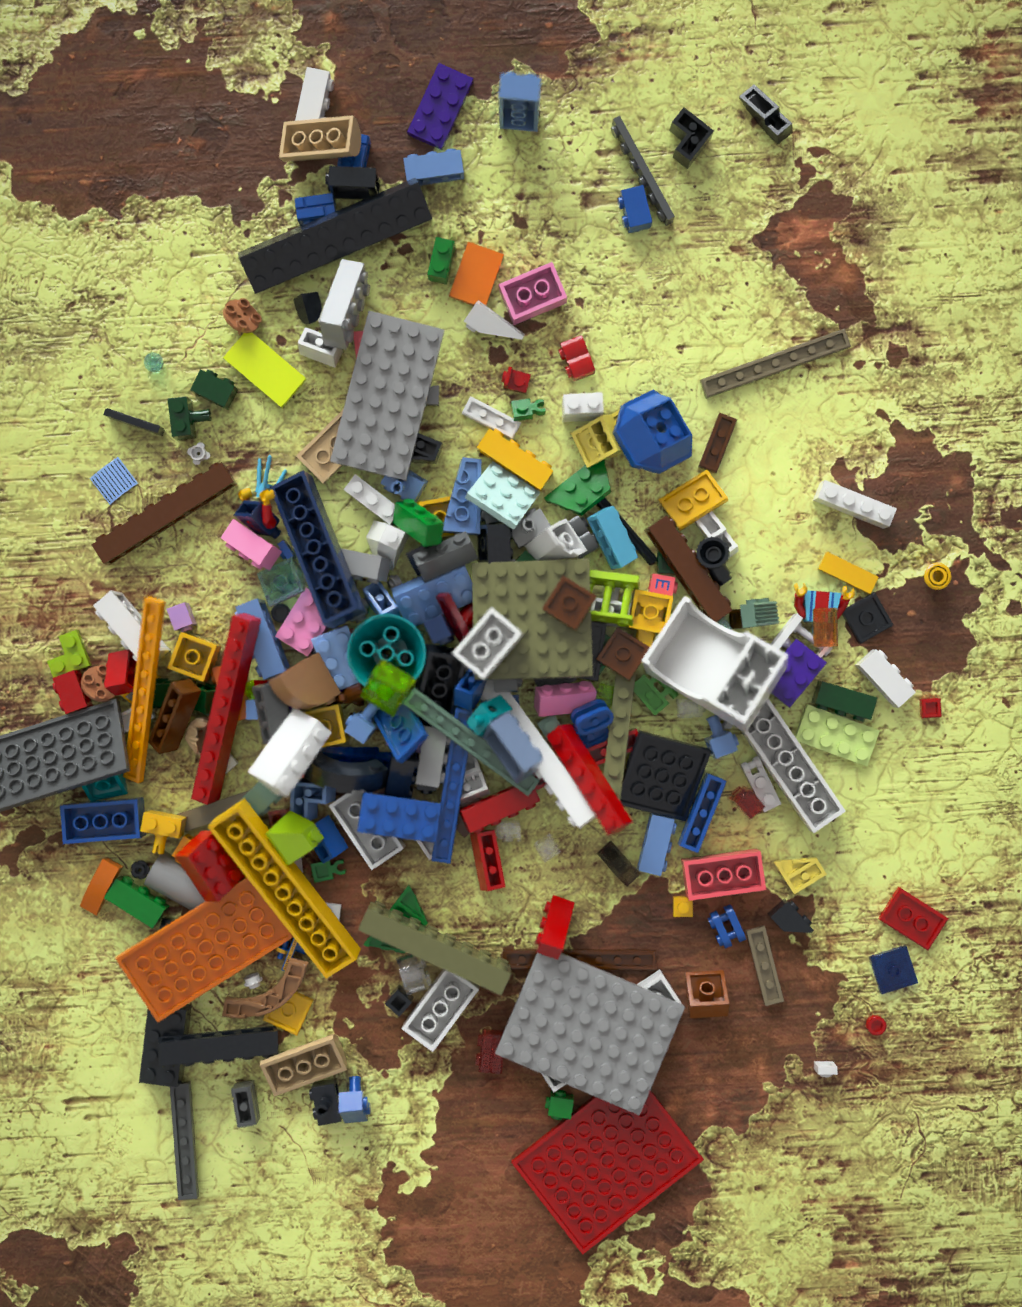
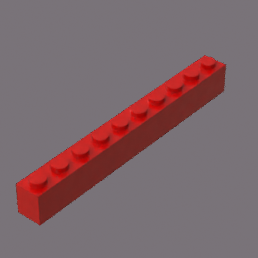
[191,613,261,805]

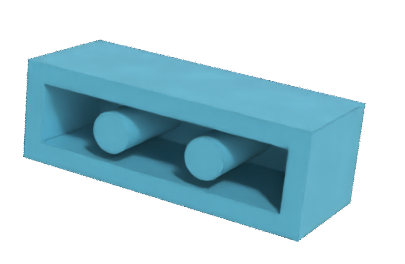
[587,506,638,570]

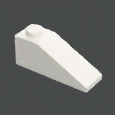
[464,300,525,339]

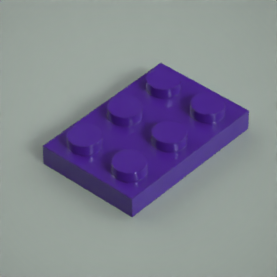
[771,639,827,708]

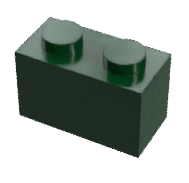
[190,369,238,410]

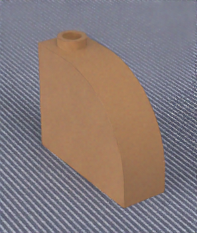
[268,652,341,710]

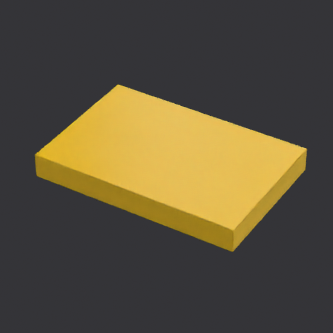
[659,470,728,531]

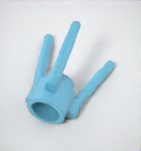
[255,455,287,501]

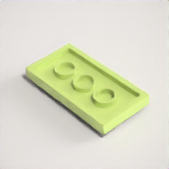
[795,704,880,766]

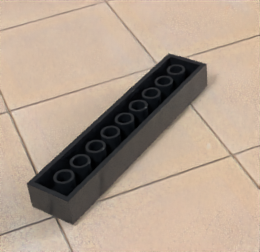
[238,178,432,294]

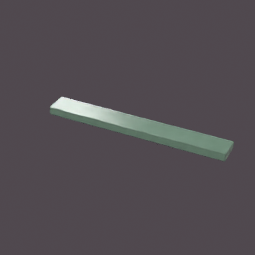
[403,687,540,796]

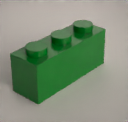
[393,499,444,547]
[104,875,169,929]

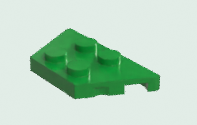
[544,459,612,516]
[363,885,428,954]

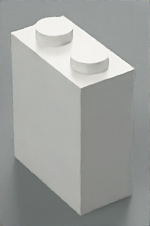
[562,392,604,422]

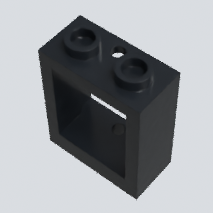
[325,166,380,200]

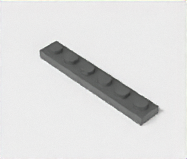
[611,115,675,226]
[170,1081,199,1200]

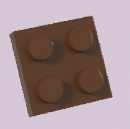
[542,576,597,631]
[596,627,650,681]

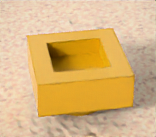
[673,896,693,917]

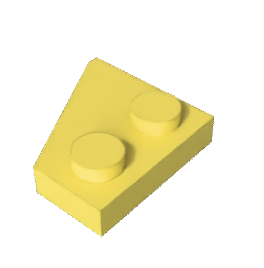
[773,857,827,895]

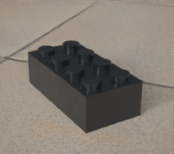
[415,643,465,726]
[139,1004,192,1087]

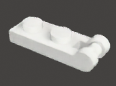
[740,756,781,812]

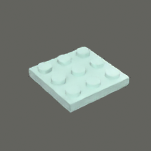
[465,461,540,530]

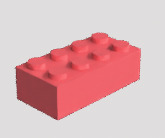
[681,848,766,901]

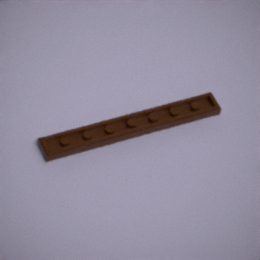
[503,949,656,970]

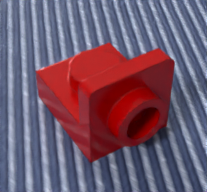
[501,367,531,394]

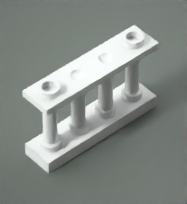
[770,613,834,658]

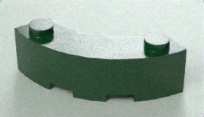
[153,678,216,716]

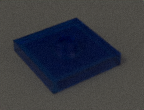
[868,945,918,994]

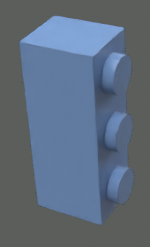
[403,149,464,186]
[637,813,677,876]

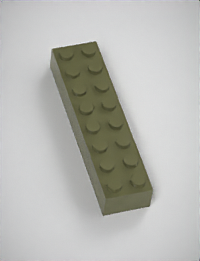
[358,901,511,995]

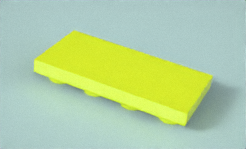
[223,333,307,408]

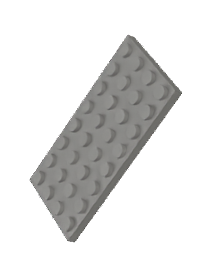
[330,311,445,481]

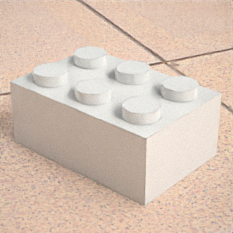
[453,607,523,681]

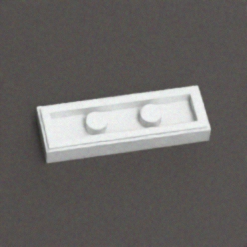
[462,396,521,440]

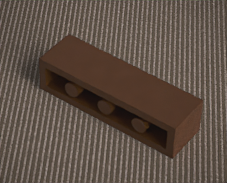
[148,679,201,754]

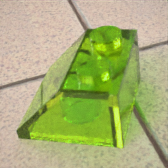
[360,659,416,717]

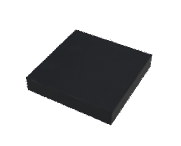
[842,592,893,644]

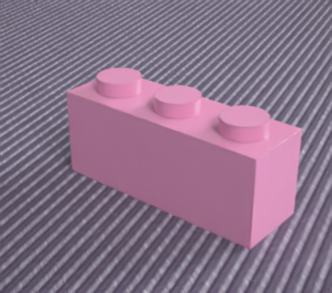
[221,519,282,571]
[534,681,596,717]

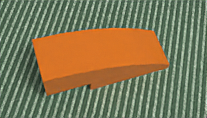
[80,857,124,916]

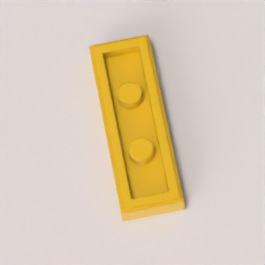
[818,552,879,594]

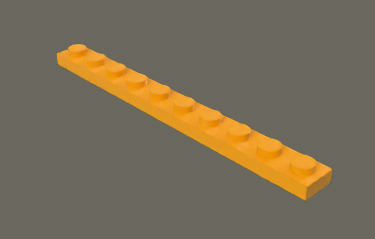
[123,596,165,783]

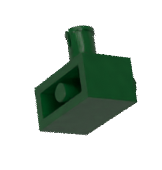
[168,396,212,441]

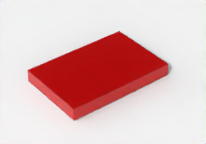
[878,887,949,950]

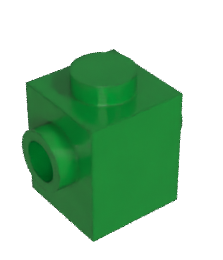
[545,1089,574,1120]

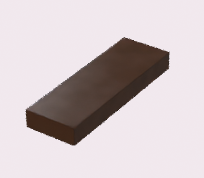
[698,412,737,474]

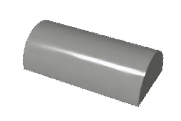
[144,851,205,910]

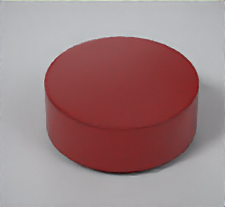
[866,1015,887,1036]

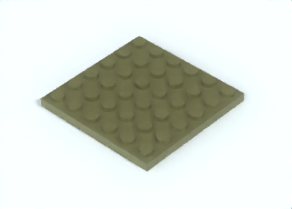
[472,559,593,680]

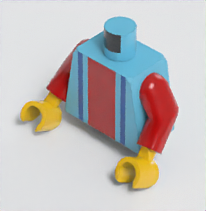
[794,583,855,634]

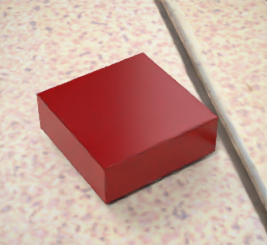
[920,698,942,718]

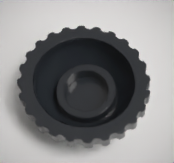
[696,536,730,569]

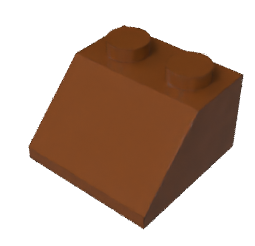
[685,970,729,1018]

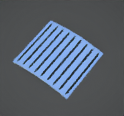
[90,457,138,504]

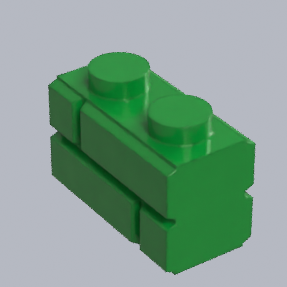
[427,237,456,284]

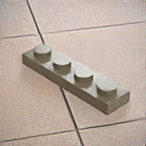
[745,925,784,1006]

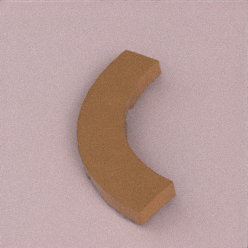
[222,958,309,1019]

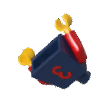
[233,488,281,539]

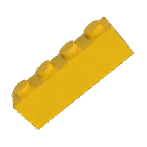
[477,428,553,492]

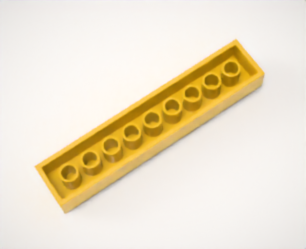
[208,798,361,978]

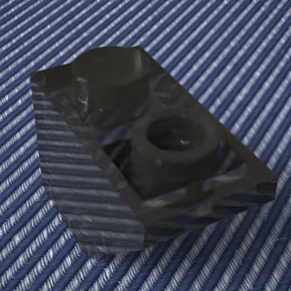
[597,841,641,886]

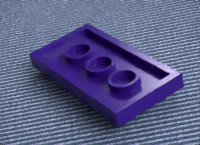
[407,63,474,150]

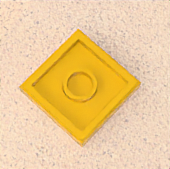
[263,991,314,1036]

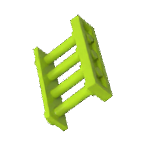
[590,570,640,627]

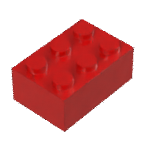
[175,831,245,902]

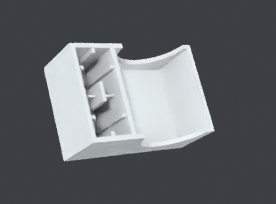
[642,596,788,733]

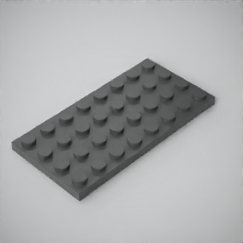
[0,699,130,812]

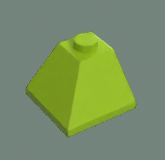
[265,811,324,865]

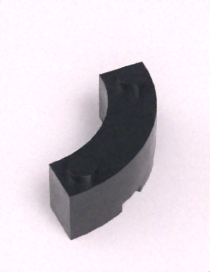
[304,752,389,794]

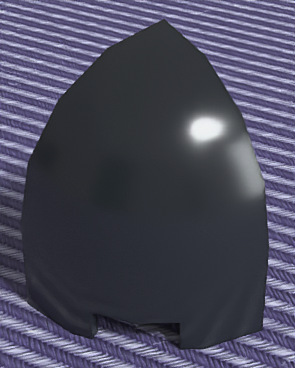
[293,292,322,325]

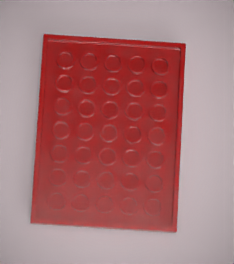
[512,1090,704,1255]

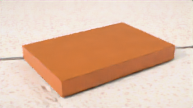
[449,242,504,306]

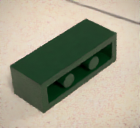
[812,681,878,722]

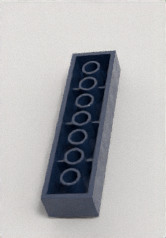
[270,470,366,629]

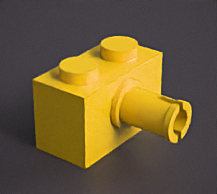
[140,810,187,854]

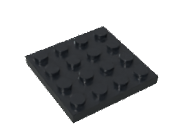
[620,730,712,821]

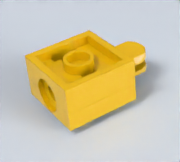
[627,589,674,648]

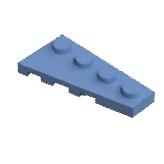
[443,457,482,536]

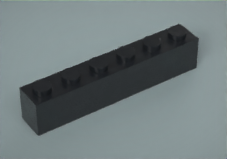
[158,1026,278,1068]

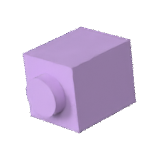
[167,602,197,632]

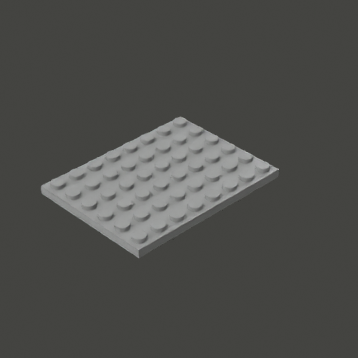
[495,953,685,1115]

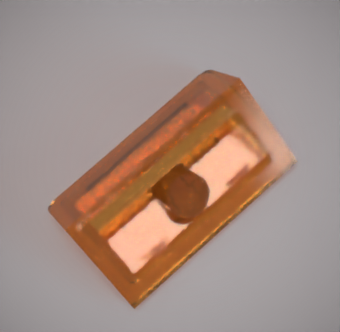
[813,608,838,647]

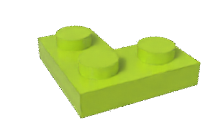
[47,630,92,678]

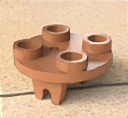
[223,298,262,336]
[81,664,115,702]

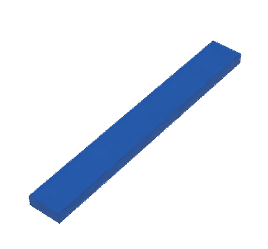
[431,708,475,864]

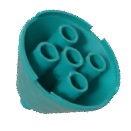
[347,614,426,693]

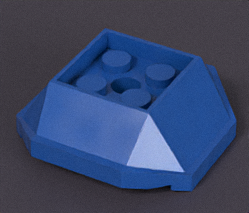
[612,390,692,474]

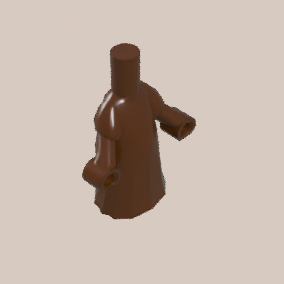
[327,683,374,707]

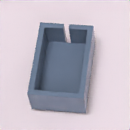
[483,711,543,784]

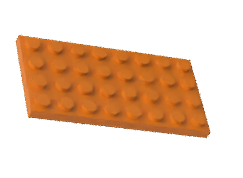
[115,877,293,1023]

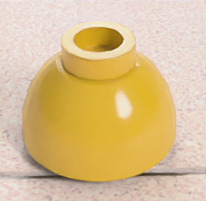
[924,563,951,590]

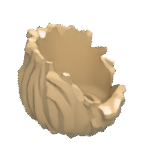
[185,717,209,755]

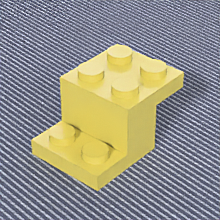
[571,410,623,468]

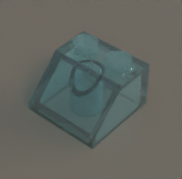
[257,557,306,607]

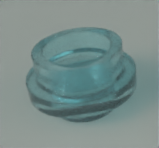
[144,353,164,372]

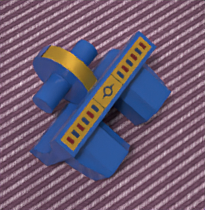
[275,938,306,971]

